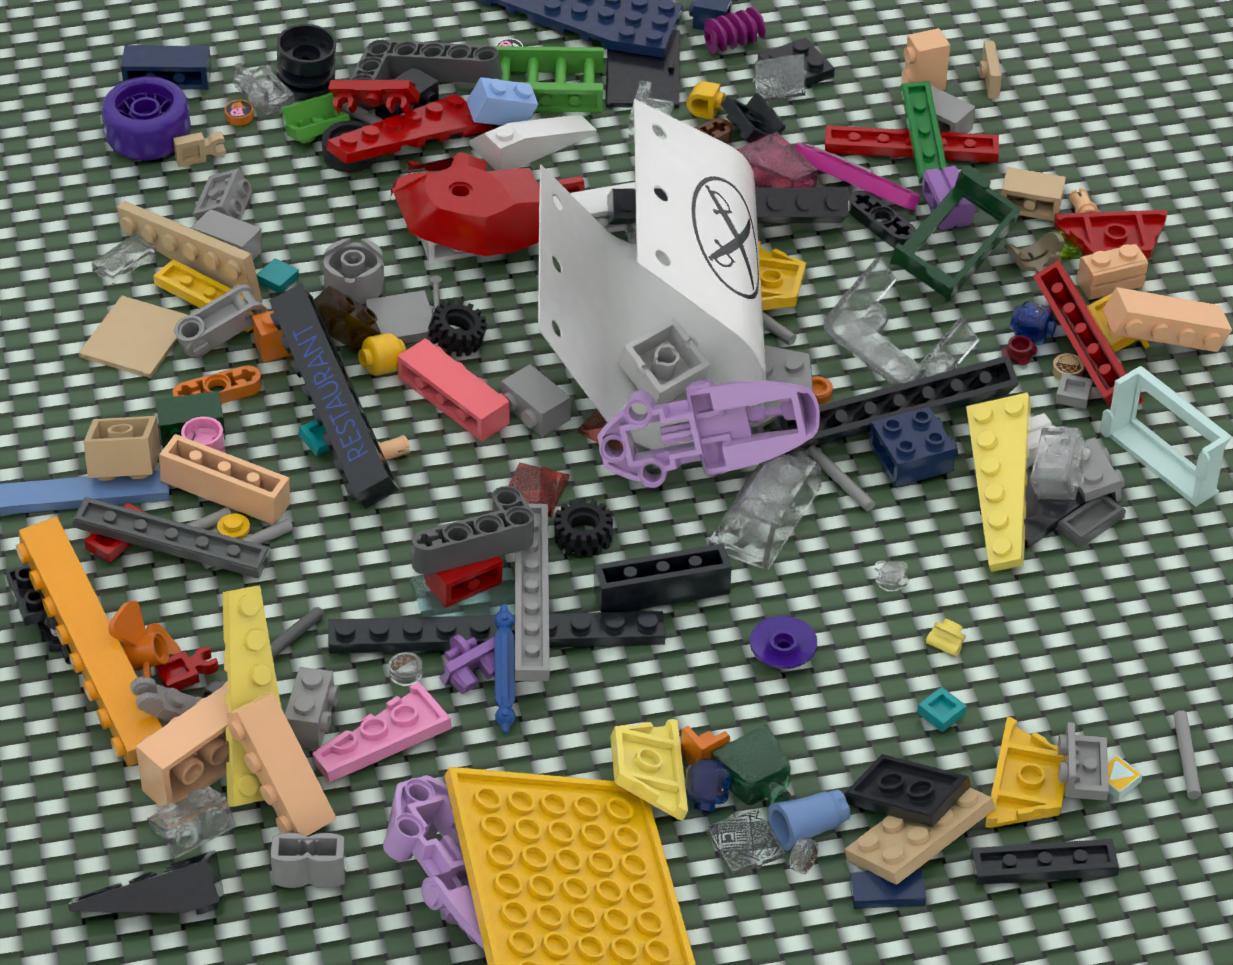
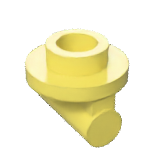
[926,619,966,657]

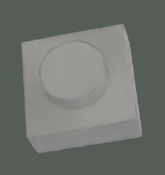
[1055,373,1093,409]

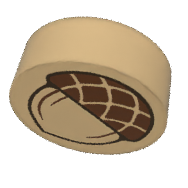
[1052,353,1084,380]

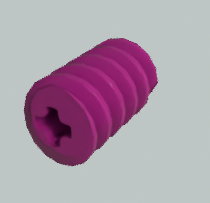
[704,7,766,55]

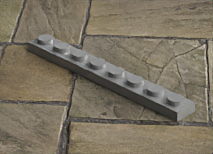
[515,504,550,682]

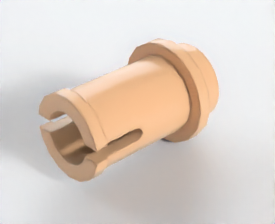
[1069,188,1098,213]
[377,435,410,460]

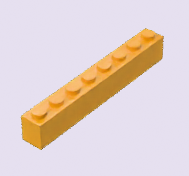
[16,516,162,767]

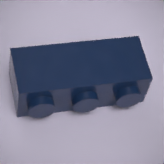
[121,45,212,90]

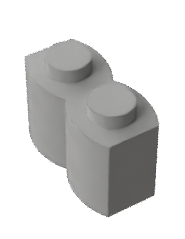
[271,833,347,888]

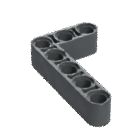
[350,39,503,111]

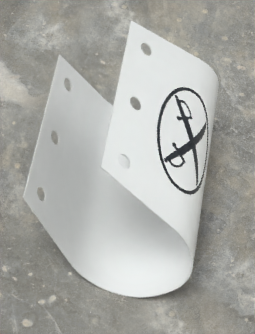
[538,99,766,450]

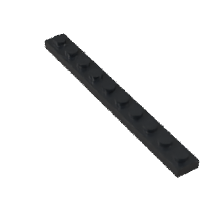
[328,611,665,654]

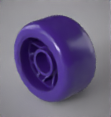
[102,77,191,161]

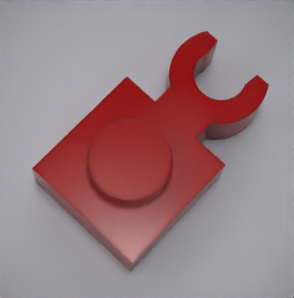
[154,646,219,691]

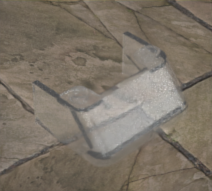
[824,256,979,386]

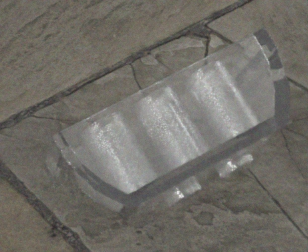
[709,454,822,571]

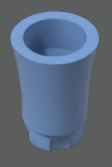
[768,789,850,851]

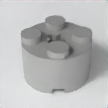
[323,238,385,304]

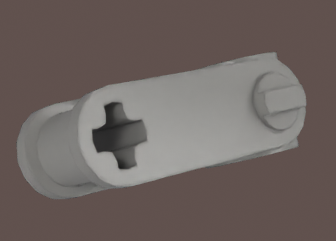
[174,284,266,358]

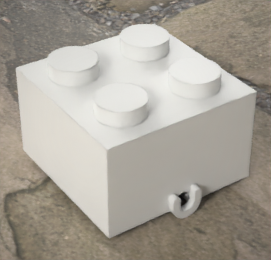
[618,318,711,405]

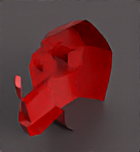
[390,152,540,257]

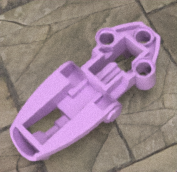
[597,380,820,488]
[383,775,484,949]

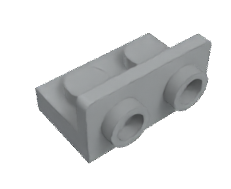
[193,168,252,221]

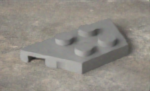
[752,345,814,434]

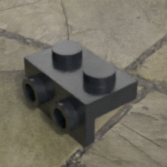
[721,93,786,148]

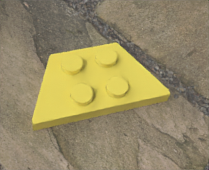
[610,719,688,821]

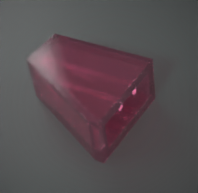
[736,132,818,188]

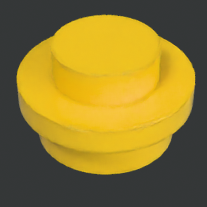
[217,513,250,539]

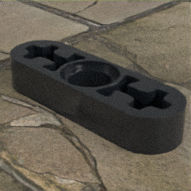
[849,191,916,248]

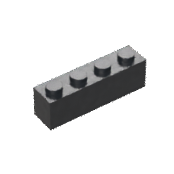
[594,544,732,612]

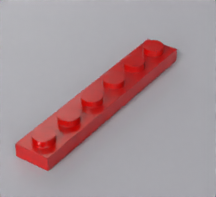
[825,125,999,163]

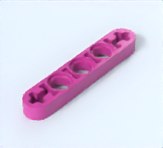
[792,142,921,210]

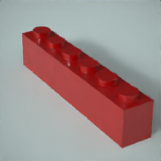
[1033,260,1144,408]

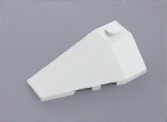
[469,114,597,170]

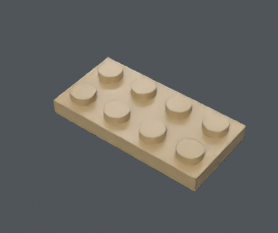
[844,788,995,885]

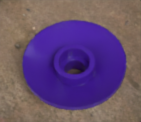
[750,616,817,669]

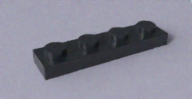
[970,839,1119,885]

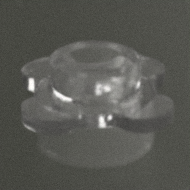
[875,561,909,591]

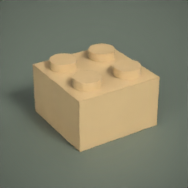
[83,416,161,481]

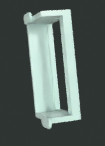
[1100,366,1232,507]

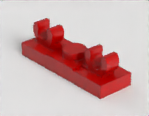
[329,80,420,113]

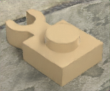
[173,132,226,168]

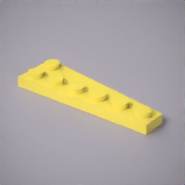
[966,392,1031,572]
[223,585,281,807]

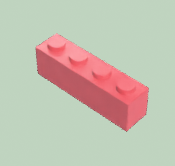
[397,338,510,442]

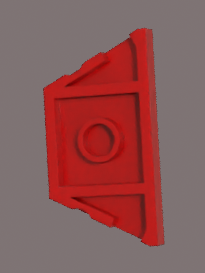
[1054,210,1168,259]

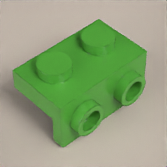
[281,93,350,143]

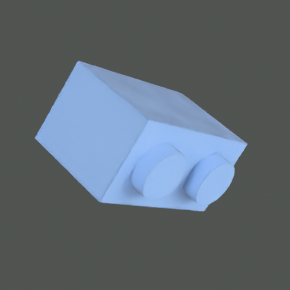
[466,77,538,126]

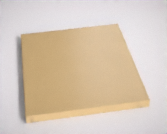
[78,296,188,379]

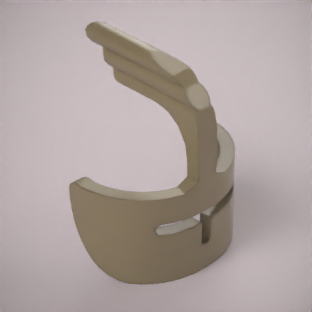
[1004,231,1065,273]

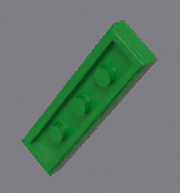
[901,81,947,184]

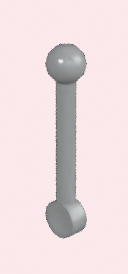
[430,275,442,315]

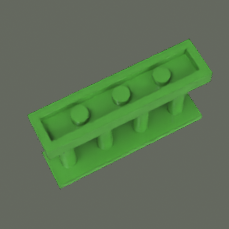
[494,46,604,113]

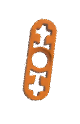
[173,365,262,404]

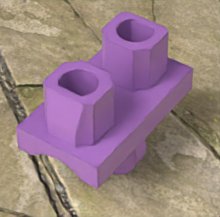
[439,635,495,695]

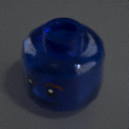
[1010,301,1058,344]
[685,758,731,811]

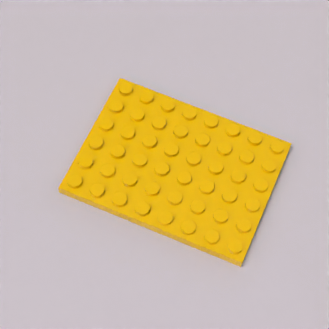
[444,767,696,965]

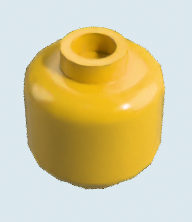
[358,333,406,376]

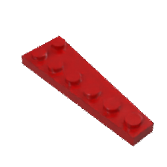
[326,94,493,163]

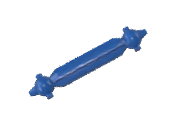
[494,604,516,734]

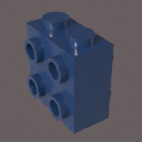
[869,406,958,487]

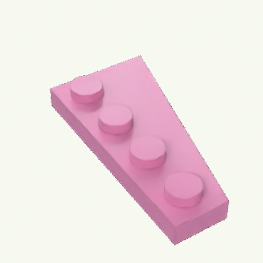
[312,681,452,783]

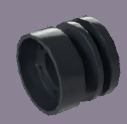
[276,24,336,99]

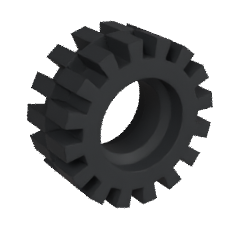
[428,300,487,357]
[554,498,613,558]

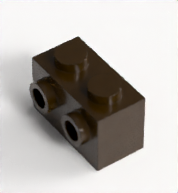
[314,285,381,353]

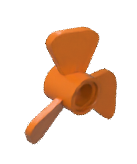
[108,600,181,678]

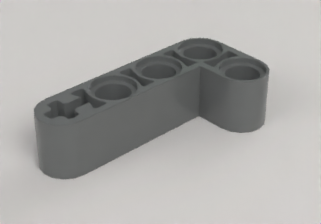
[412,486,534,575]

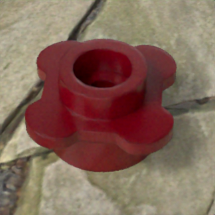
[1001,335,1038,365]

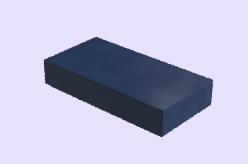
[849,869,926,909]

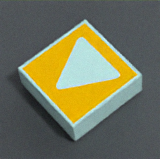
[1108,754,1143,800]

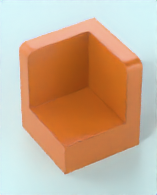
[681,726,730,776]

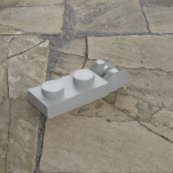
[130,676,202,722]

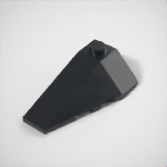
[68,850,224,915]

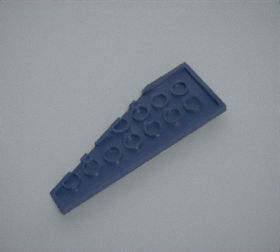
[475,0,683,58]

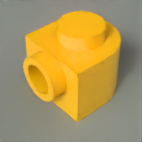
[686,81,726,120]

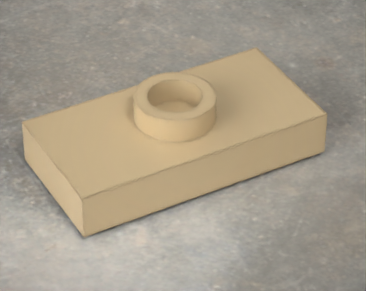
[979,41,1002,98]

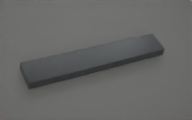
[73,497,270,579]

